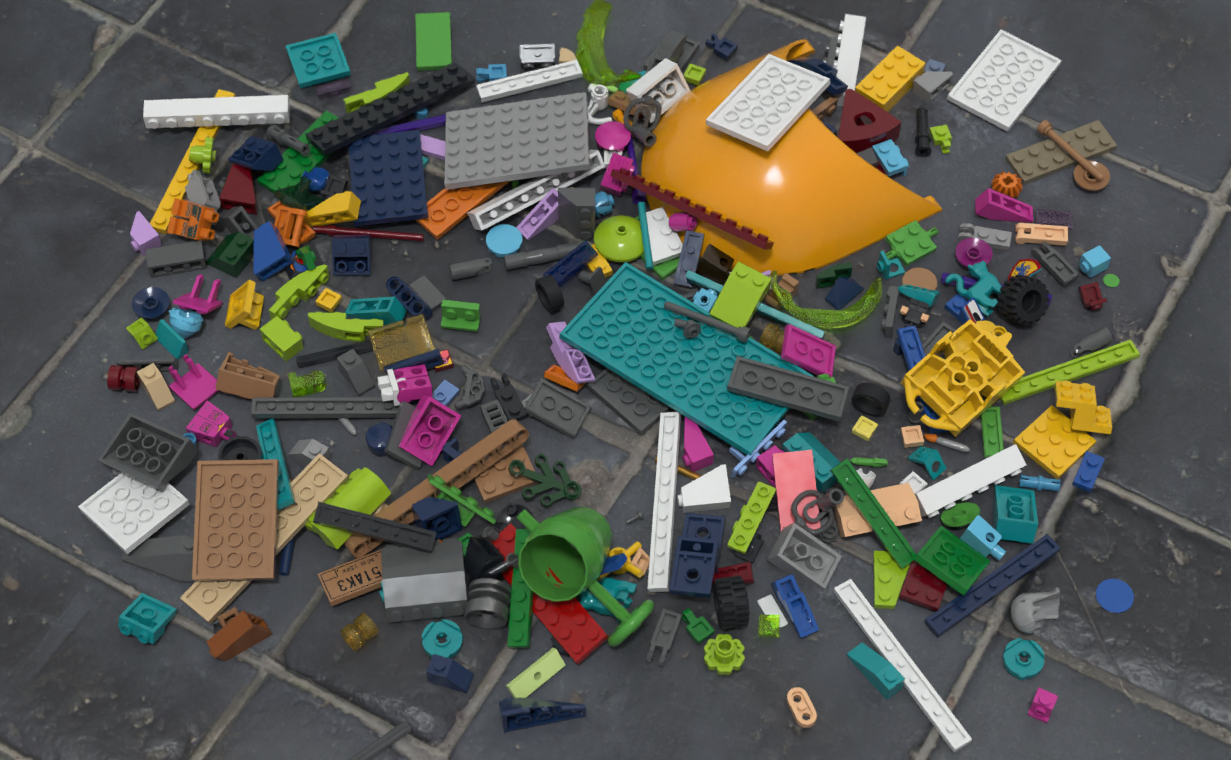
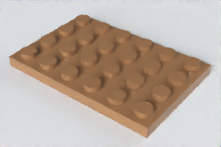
[192,459,279,581]

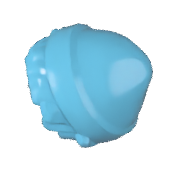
[169,307,204,339]

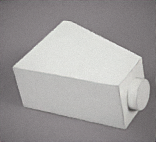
[677,464,731,513]

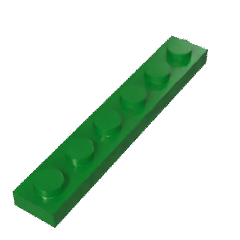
[830,458,917,569]
[507,529,533,649]

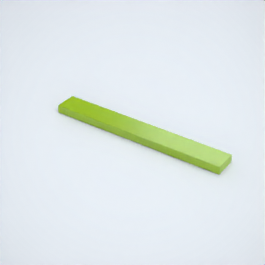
[1000,340,1140,405]

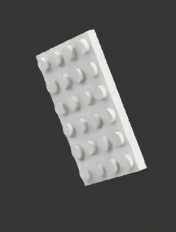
[947,30,1062,132]
[706,54,830,151]

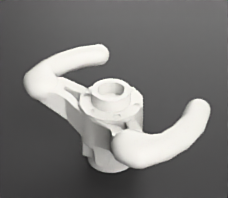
[588,82,618,125]

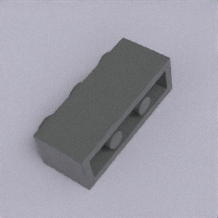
[146,240,206,278]

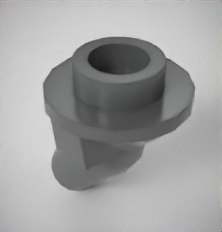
[674,318,701,338]

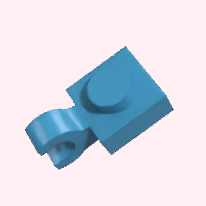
[476,64,507,82]

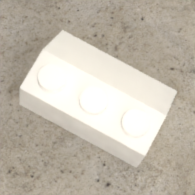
[626,58,690,123]

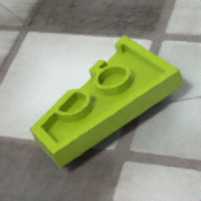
[873,551,910,609]

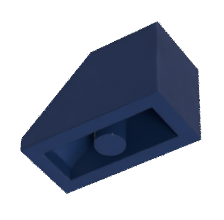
[426,654,474,693]

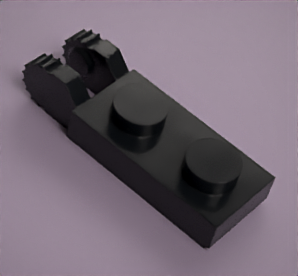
[490,373,528,421]

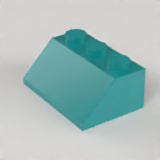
[782,432,840,491]

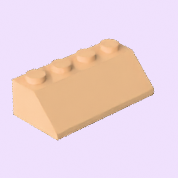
[834,483,922,537]

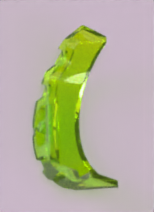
[575,0,642,86]
[768,271,882,329]

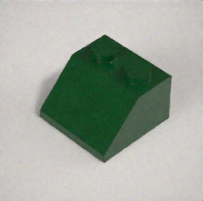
[206,232,254,278]

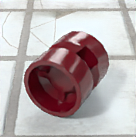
[107,365,140,392]

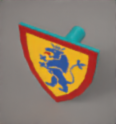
[1008,259,1042,281]

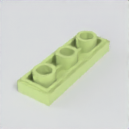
[506,648,566,698]

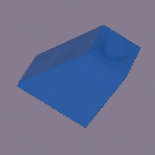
[253,221,294,281]

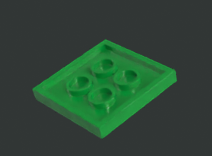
[914,526,990,595]

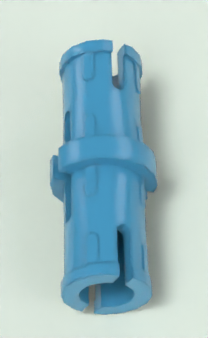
[1019,474,1061,492]

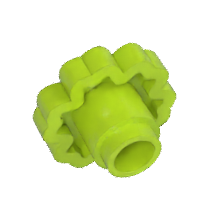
[189,137,216,174]
[704,634,745,675]

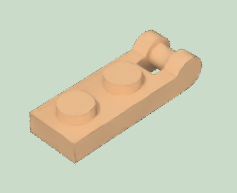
[1015,223,1068,246]

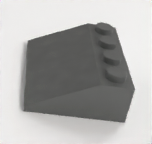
[97,412,199,490]

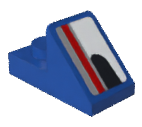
[944,294,985,324]

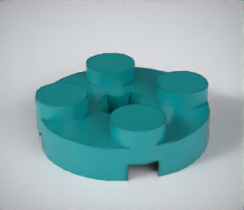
[422,620,463,659]
[1002,638,1045,681]

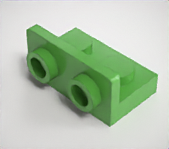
[441,300,481,332]

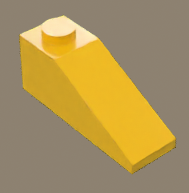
[304,191,361,227]

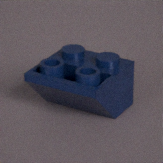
[228,136,284,171]
[332,235,371,275]

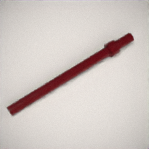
[313,225,424,241]

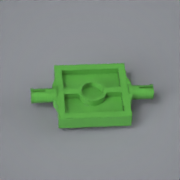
[885,220,938,267]

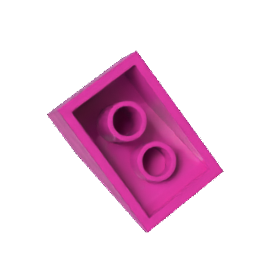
[399,395,461,466]

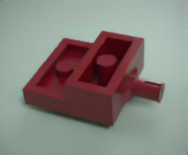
[899,561,948,611]

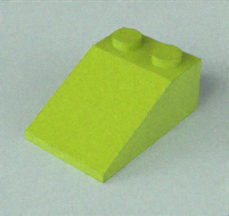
[709,261,772,328]

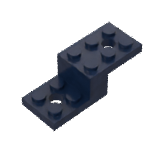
[669,513,726,598]

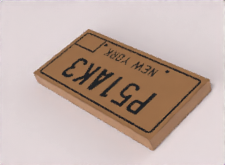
[317,548,385,607]

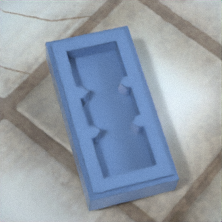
[432,380,460,407]

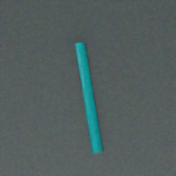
[638,202,653,270]

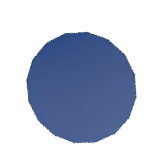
[1096,579,1134,613]

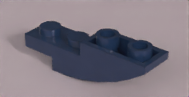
[788,57,848,95]

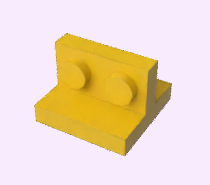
[225,280,264,330]

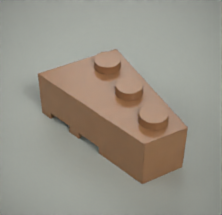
[216,352,280,399]

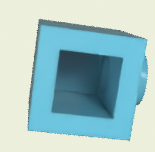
[1079,245,1111,278]

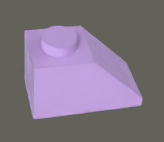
[130,211,162,256]

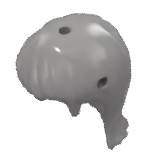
[1011,587,1060,634]

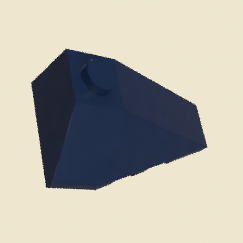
[499,697,586,733]

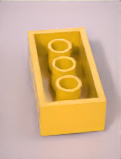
[855,45,926,112]

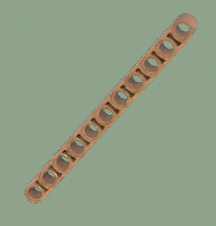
[343,419,529,558]

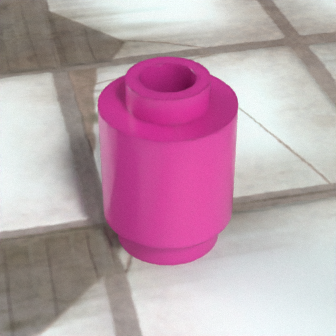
[669,212,697,231]

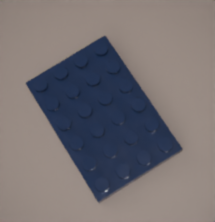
[348,130,428,226]

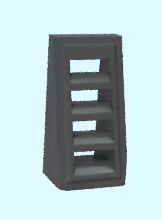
[480,400,508,433]

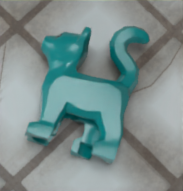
[945,261,1002,318]
[577,577,637,623]

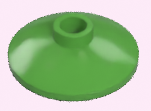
[941,502,980,527]

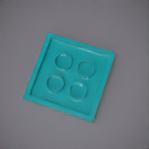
[286,33,351,88]

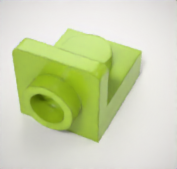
[126,318,158,349]

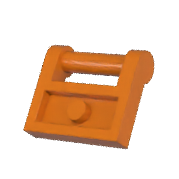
[274,206,307,247]

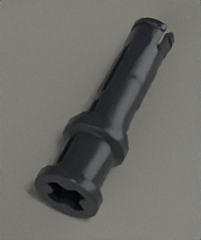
[915,107,931,157]

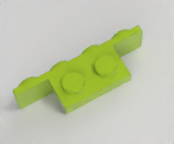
[727,482,776,554]

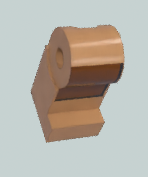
[765,273,799,310]

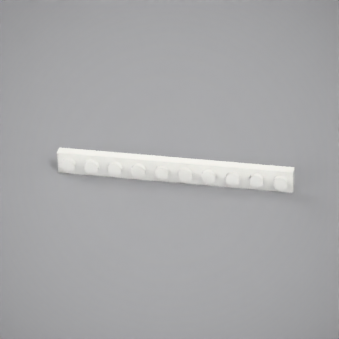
[648,412,681,592]
[833,579,972,753]

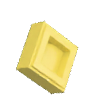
[851,415,878,441]

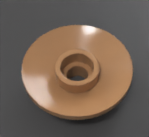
[1073,161,1110,191]

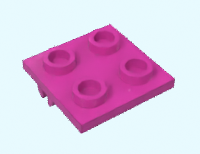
[173,274,223,314]
[168,354,219,411]

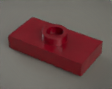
[713,562,754,584]

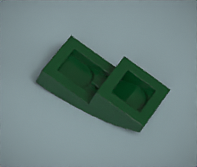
[815,262,852,289]

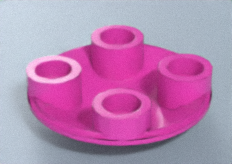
[595,121,631,152]

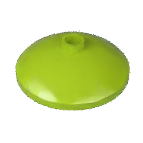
[594,215,644,262]

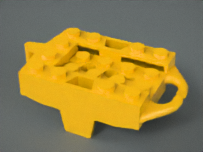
[901,319,1025,437]

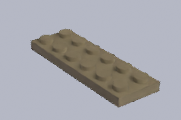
[1005,120,1117,185]

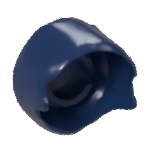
[365,422,392,456]

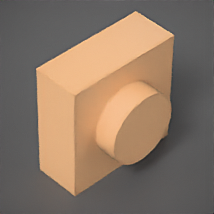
[900,425,924,448]

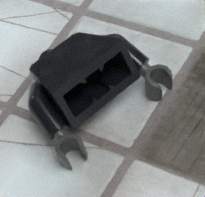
[464,527,519,586]

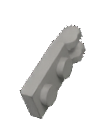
[958,223,1012,251]

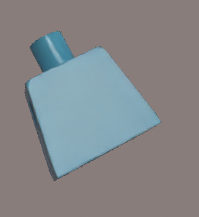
[960,515,1006,560]

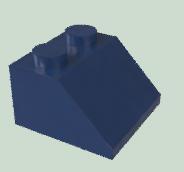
[411,497,462,540]

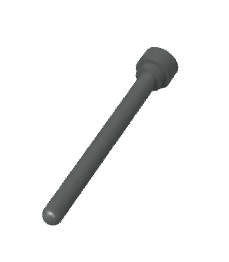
[664,302,751,343]

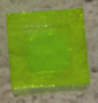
[758,615,780,637]

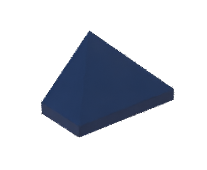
[825,277,864,312]

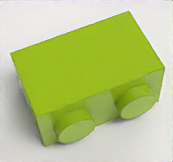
[260,316,304,362]

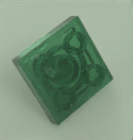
[274,176,325,211]

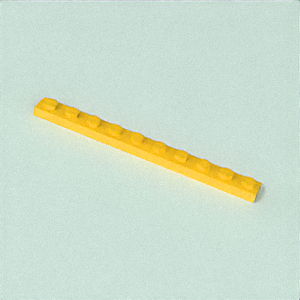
[150,89,236,234]

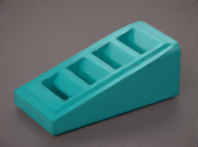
[898,284,941,307]

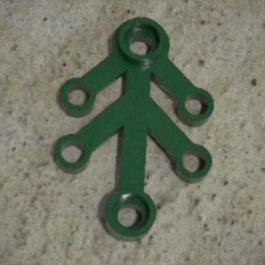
[508,454,582,508]

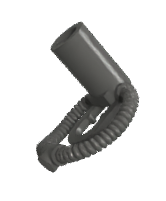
[623,96,662,147]
[791,488,844,535]

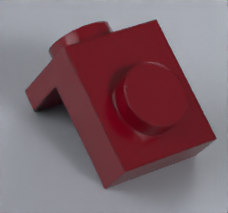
[1078,282,1107,310]

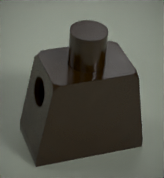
[696,244,734,285]

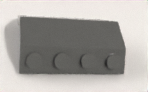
[381,538,467,623]

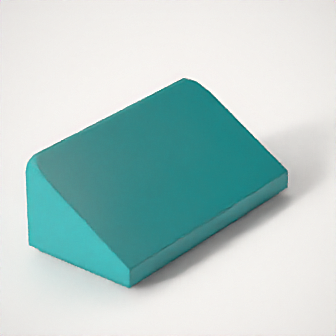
[155,319,189,359]

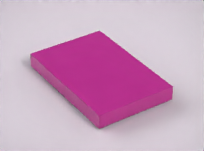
[781,324,836,377]

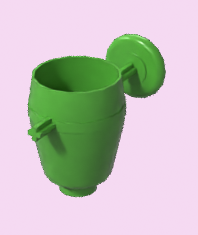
[516,507,654,647]

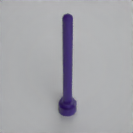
[626,135,647,204]

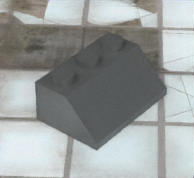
[558,188,595,240]

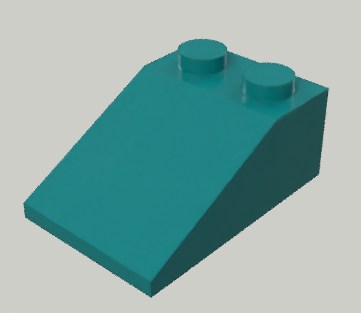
[993,485,1038,543]

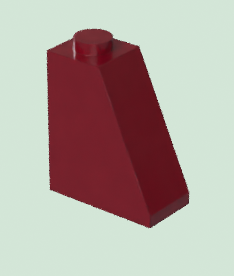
[219,164,258,215]

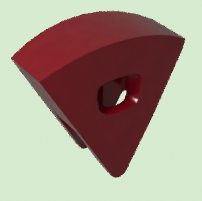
[838,89,902,153]

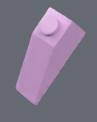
[516,188,559,240]

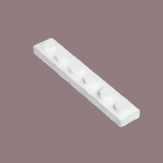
[476,60,582,102]

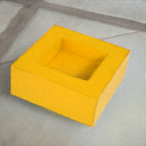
[315,288,342,313]

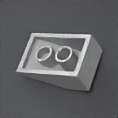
[767,523,842,590]

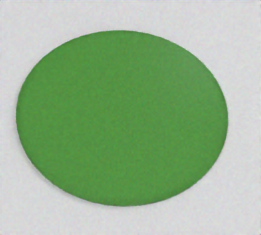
[1103,274,1120,287]

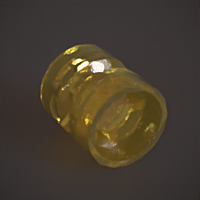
[759,322,785,355]
[340,612,379,651]

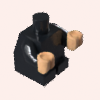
[900,298,929,329]

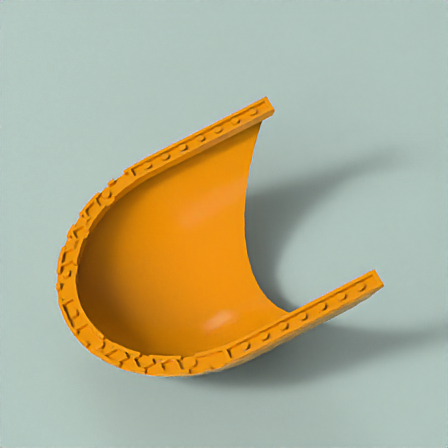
[641,39,942,276]

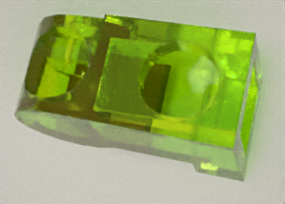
[288,370,326,398]

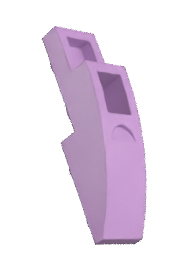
[546,321,595,384]

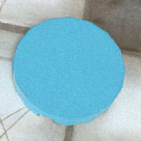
[486,224,523,258]

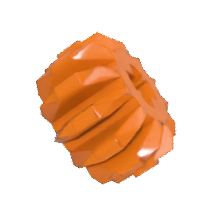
[991,171,1022,198]

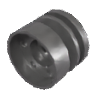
[464,578,511,629]

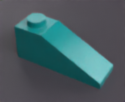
[345,296,407,326]
[846,643,905,700]

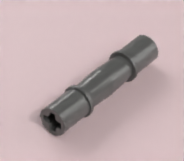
[504,242,579,270]

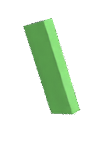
[980,407,1004,459]

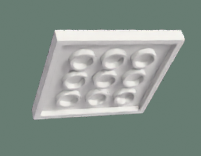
[78,473,190,554]

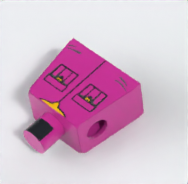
[186,401,237,447]

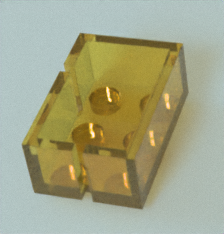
[368,314,434,370]

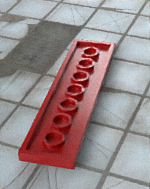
[491,523,609,664]

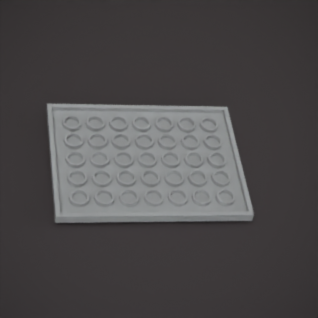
[444,92,590,190]

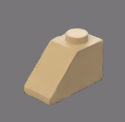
[137,363,175,411]

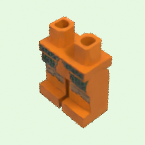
[167,198,219,241]

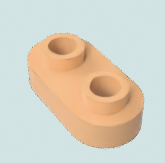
[787,687,817,728]

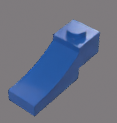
[771,574,819,638]

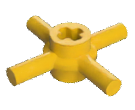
[597,541,644,581]

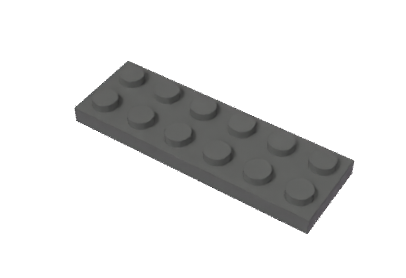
[727,356,849,422]

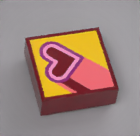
[434,349,454,373]

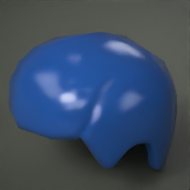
[300,167,329,192]

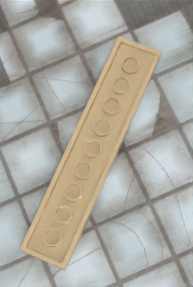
[180,453,349,624]

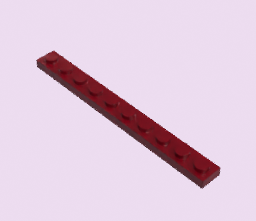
[610,167,774,250]

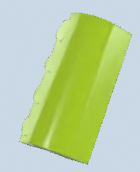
[305,467,391,550]

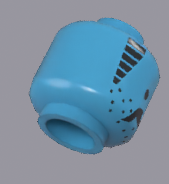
[595,191,615,218]

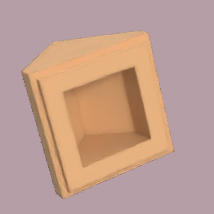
[631,548,650,576]

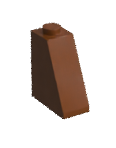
[206,610,273,661]

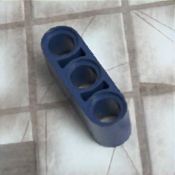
[386,276,432,320]

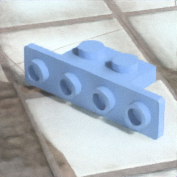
[729,420,787,479]

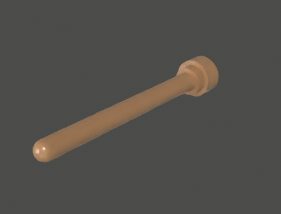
[1037,120,1104,181]

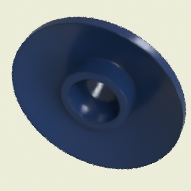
[132,287,170,319]

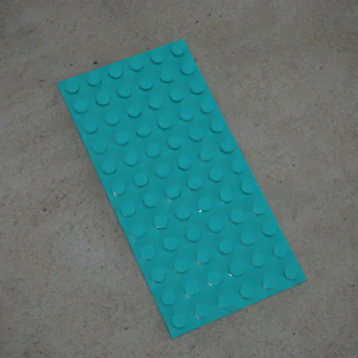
[559,262,814,456]

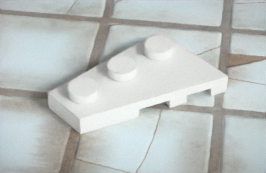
[646,207,683,265]

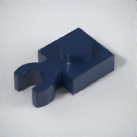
[705,33,738,60]

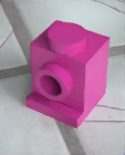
[1027,688,1058,723]

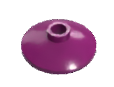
[955,238,993,268]

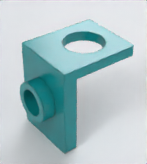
[877,251,905,280]
[908,446,946,480]

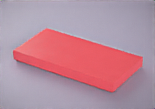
[772,450,821,532]

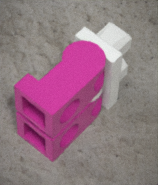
[377,364,432,406]

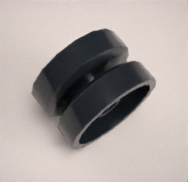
[218,436,263,460]

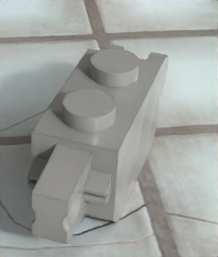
[185,170,221,225]

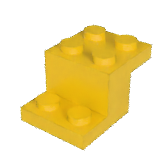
[1055,381,1112,434]

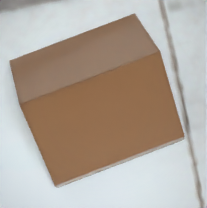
[217,607,239,628]

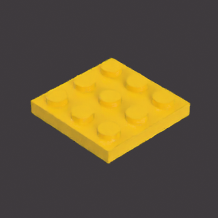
[1013,405,1097,479]

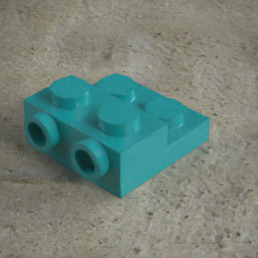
[118,593,177,644]

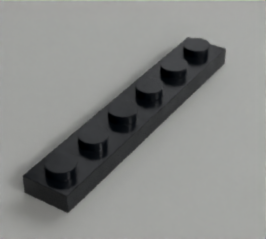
[313,502,437,553]

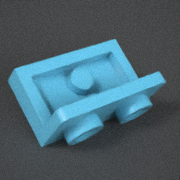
[872,139,909,177]

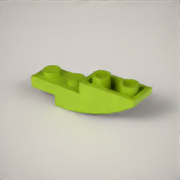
[344,72,410,114]
[269,264,330,320]
[308,312,385,342]

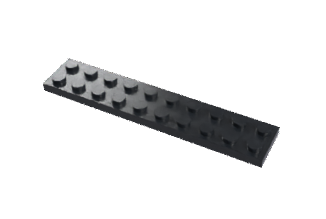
[306,62,475,156]

